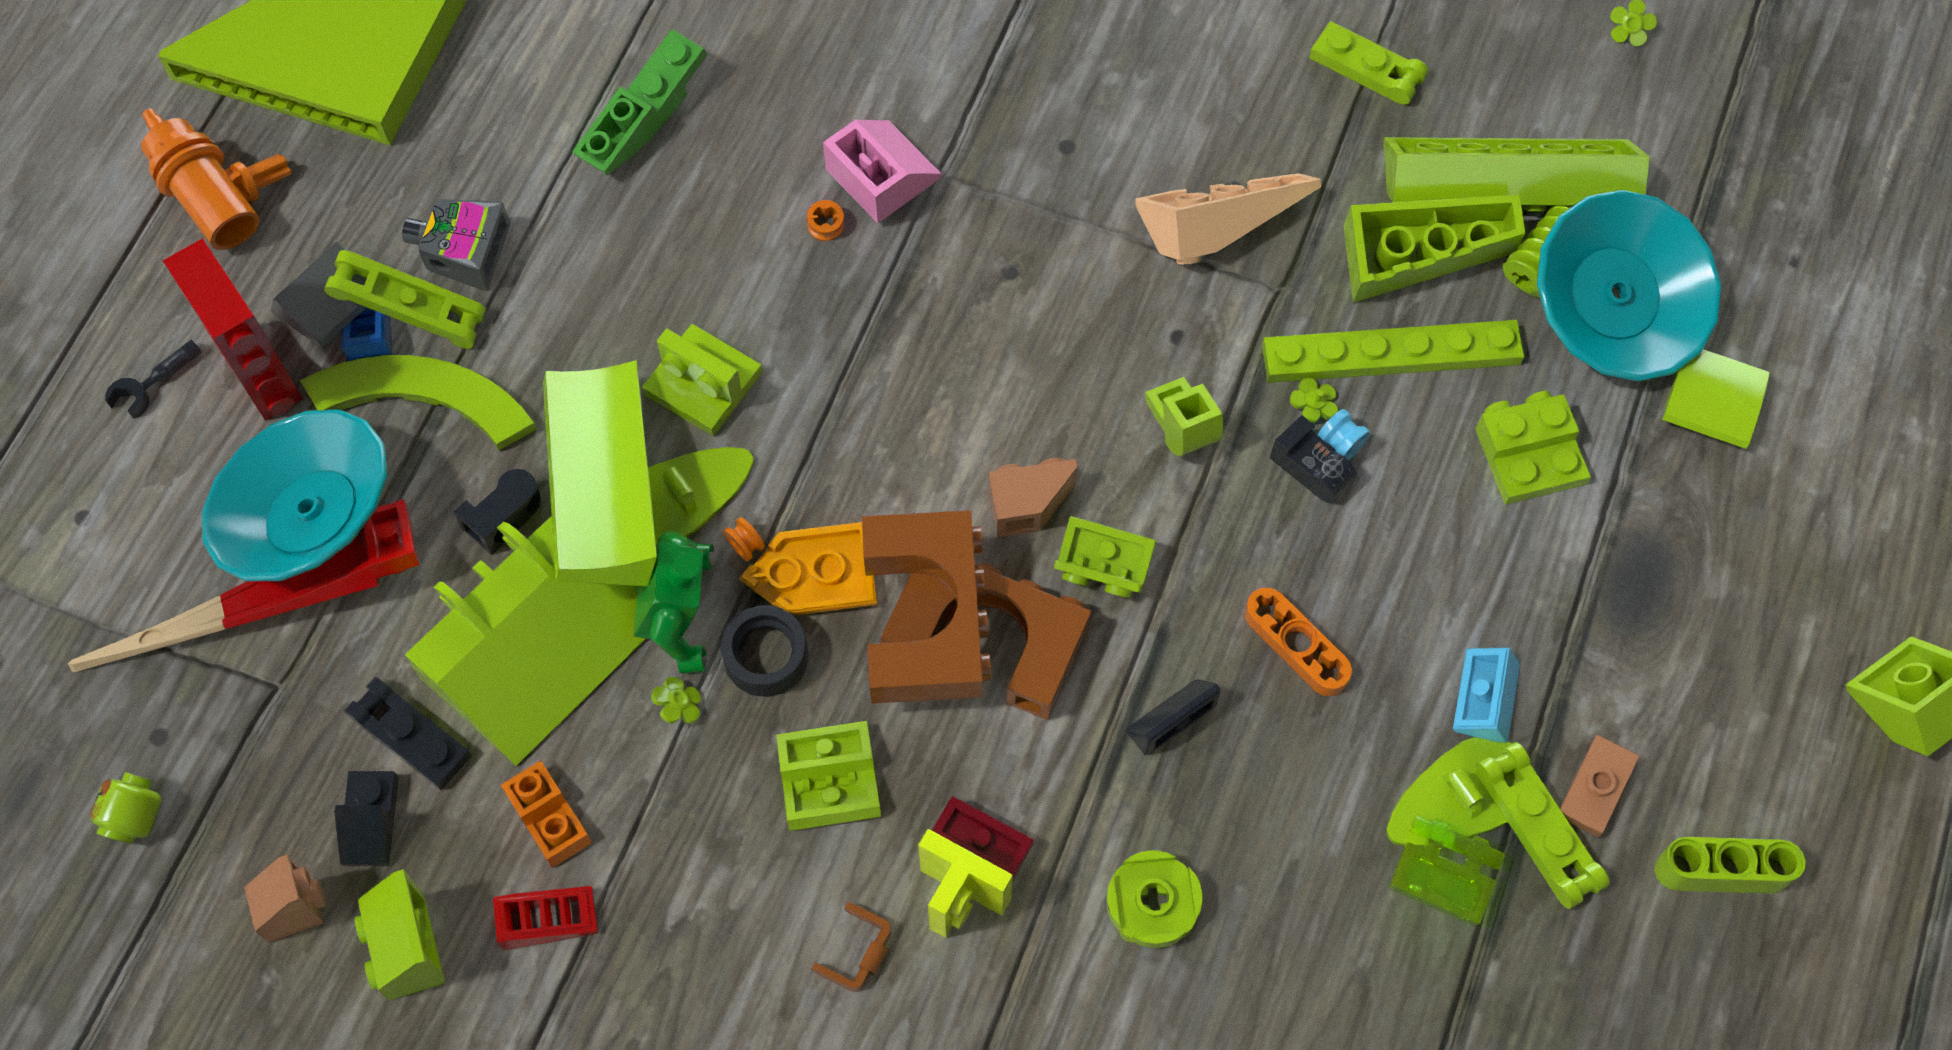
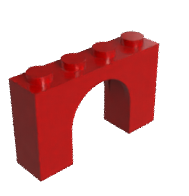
[162,238,303,421]

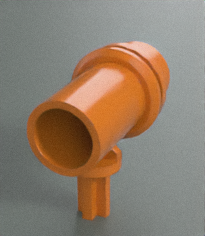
[141,109,291,250]

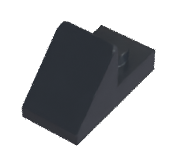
[334,771,399,866]

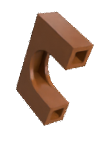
[862,510,991,704]
[881,563,1091,720]

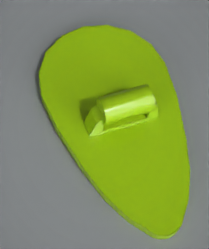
[648,447,754,544]
[1386,737,1518,847]

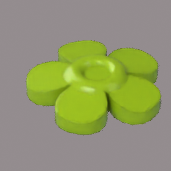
[1610,0,1657,46]
[1290,378,1338,423]
[651,677,701,724]

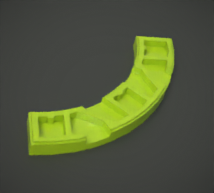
[299,355,537,451]

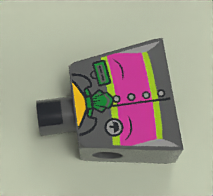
[402,199,510,291]

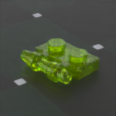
[1387,815,1505,927]

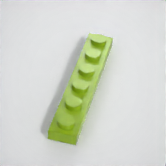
[1262,320,1524,383]

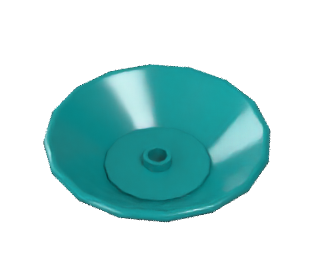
[1537,190,1721,382]
[202,410,388,581]

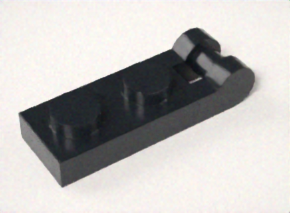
[343,677,472,791]

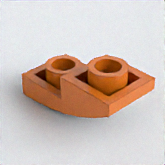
[501,760,592,868]

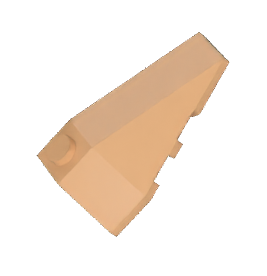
[1135,173,1321,264]

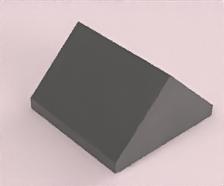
[270,241,367,348]

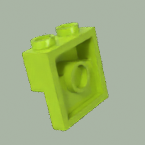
[1475,391,1591,505]

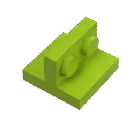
[642,324,763,436]

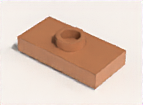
[1560,735,1639,838]

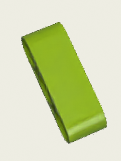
[1654,837,1806,894]

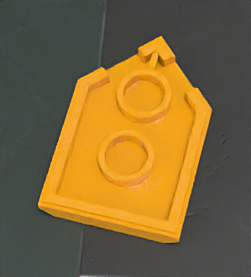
[739,522,877,615]

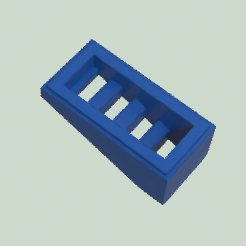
[342,307,392,361]

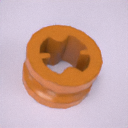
[807,200,844,241]
[723,517,765,562]

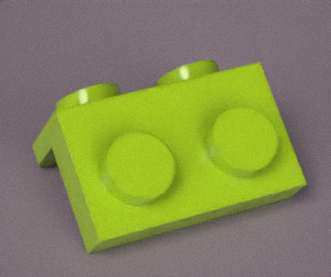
[1053,516,1157,598]

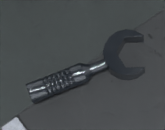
[105,339,202,419]

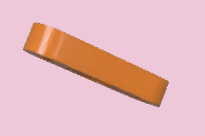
[1245,588,1352,696]

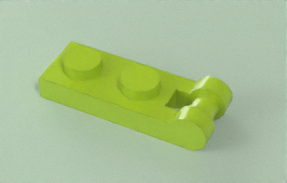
[1309,21,1429,105]

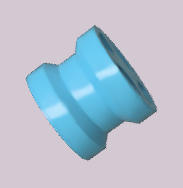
[1318,409,1371,461]

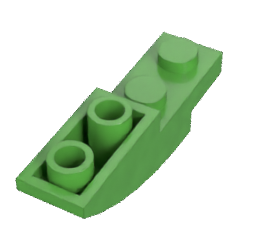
[572,29,707,175]

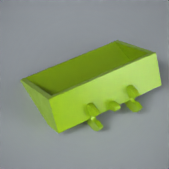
[405,516,645,766]

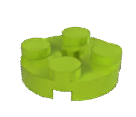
[1106,850,1202,948]

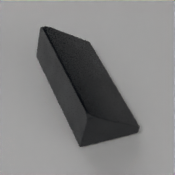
[1126,679,1221,755]

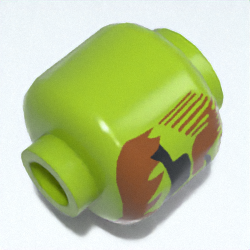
[90,772,162,845]

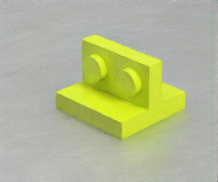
[918,829,1013,938]

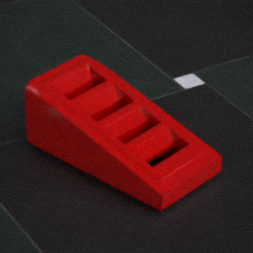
[493,886,598,951]

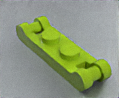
[324,250,486,349]
[1475,742,1610,909]

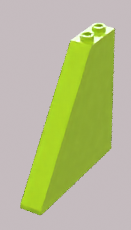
[158,0,467,146]

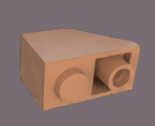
[988,458,1077,538]
[244,855,327,943]

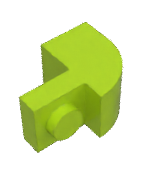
[1145,377,1223,457]

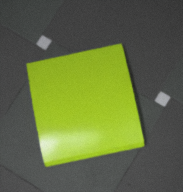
[1662,349,1770,449]
[776,721,881,831]

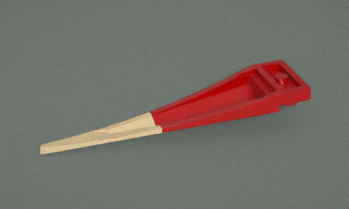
[67,499,420,672]

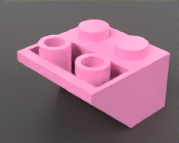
[823,120,941,224]

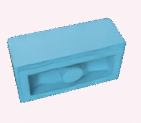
[1453,648,1520,742]

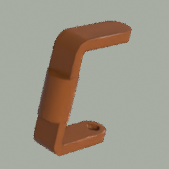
[811,902,891,992]

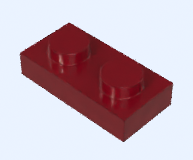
[932,796,1034,882]

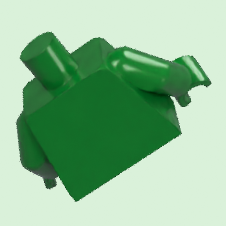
[633,531,715,674]

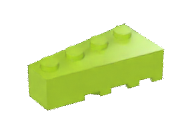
[1343,194,1525,303]

